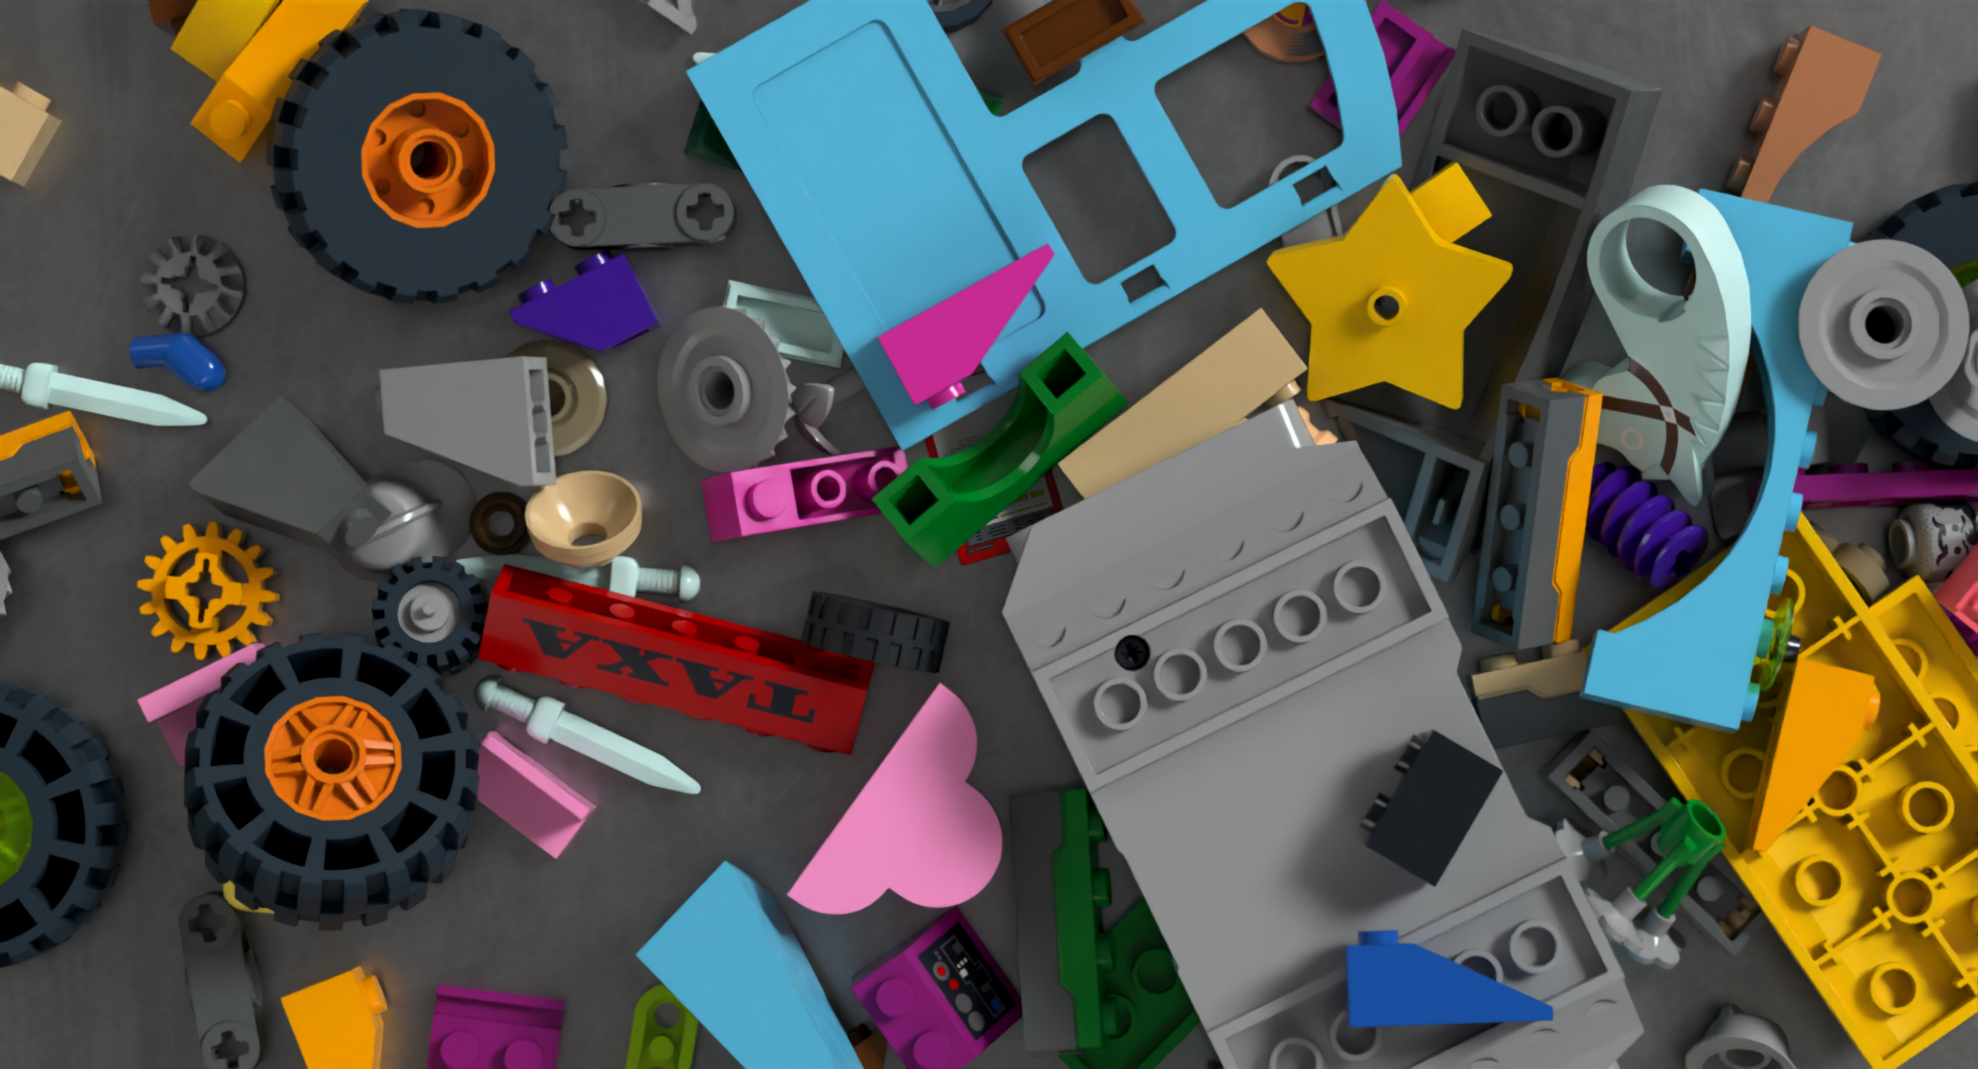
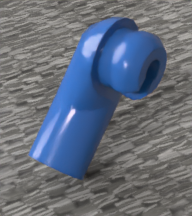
[130,332,226,392]

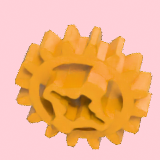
[137,521,280,660]

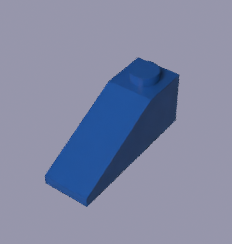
[1343,930,1553,1027]

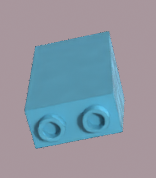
[635,860,864,1069]

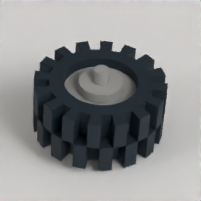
[371,556,488,676]

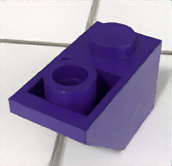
[509,250,662,354]

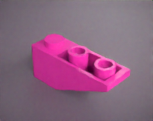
[701,446,907,543]

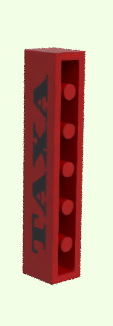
[478,564,875,755]

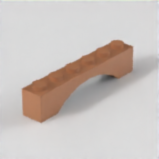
[1681,25,1882,411]

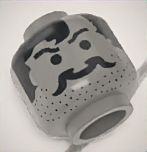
[1888,499,1978,584]

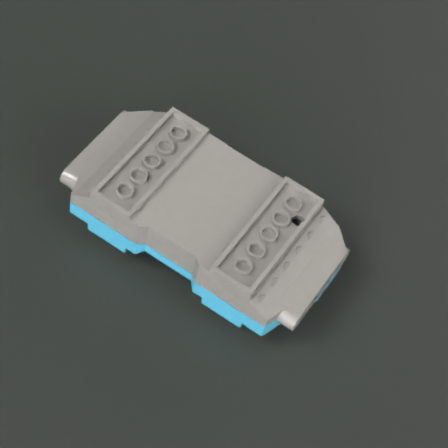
[1002,398,1645,1069]

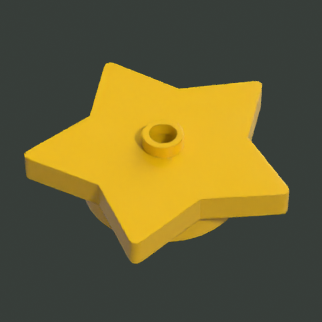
[1267,174,1513,410]

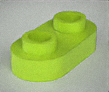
[625,983,699,1069]

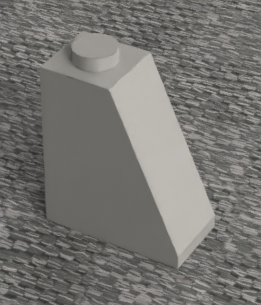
[375,356,556,487]

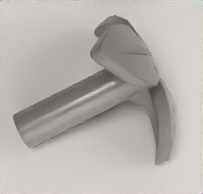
[785,366,866,456]

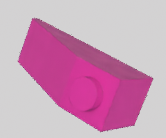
[877,243,1055,410]

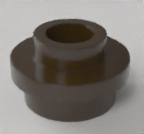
[469,492,530,555]

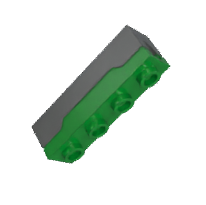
[1009,788,1120,1057]

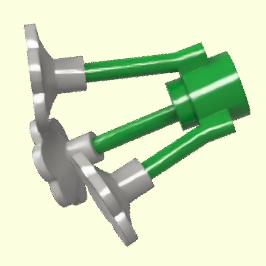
[1554,797,1726,969]

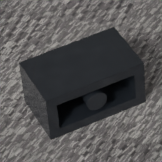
[1359,729,1503,887]

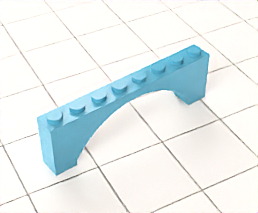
[1579,188,1857,734]

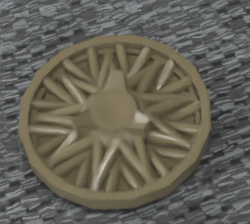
[504,339,608,457]

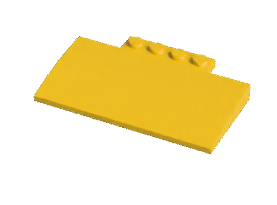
[1581,511,1978,1069]

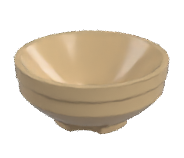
[525,471,642,569]

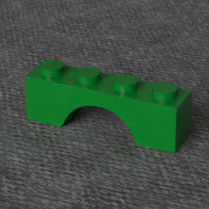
[872,331,1129,569]

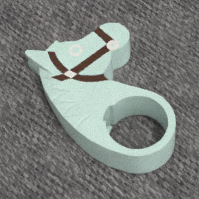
[1558,185,1752,506]

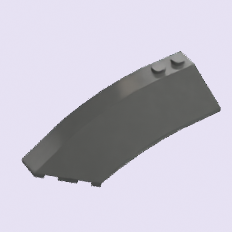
[1322,29,1662,583]

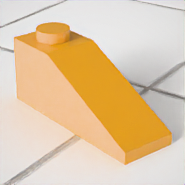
[190,0,369,163]
[1743,657,1881,852]
[280,965,387,1069]

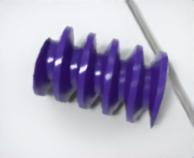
[1585,462,1709,590]

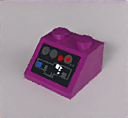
[851,905,1023,1069]

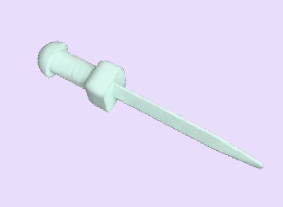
[0,363,207,426]
[456,554,700,603]
[474,675,701,794]

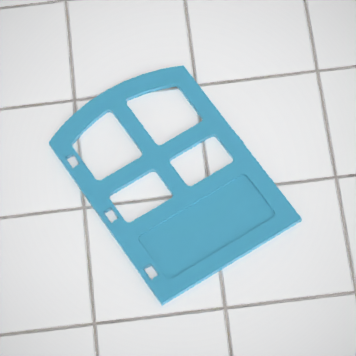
[686,0,1402,451]

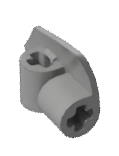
[1709,393,1874,540]

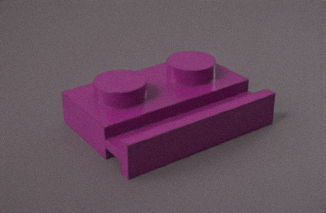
[1307,0,1456,137]
[426,983,566,1069]

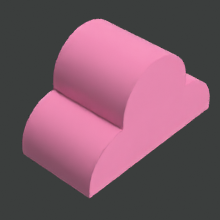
[787,681,1003,915]

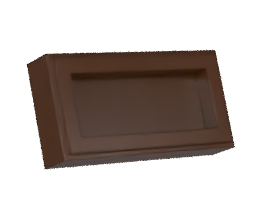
[1001,0,1146,86]

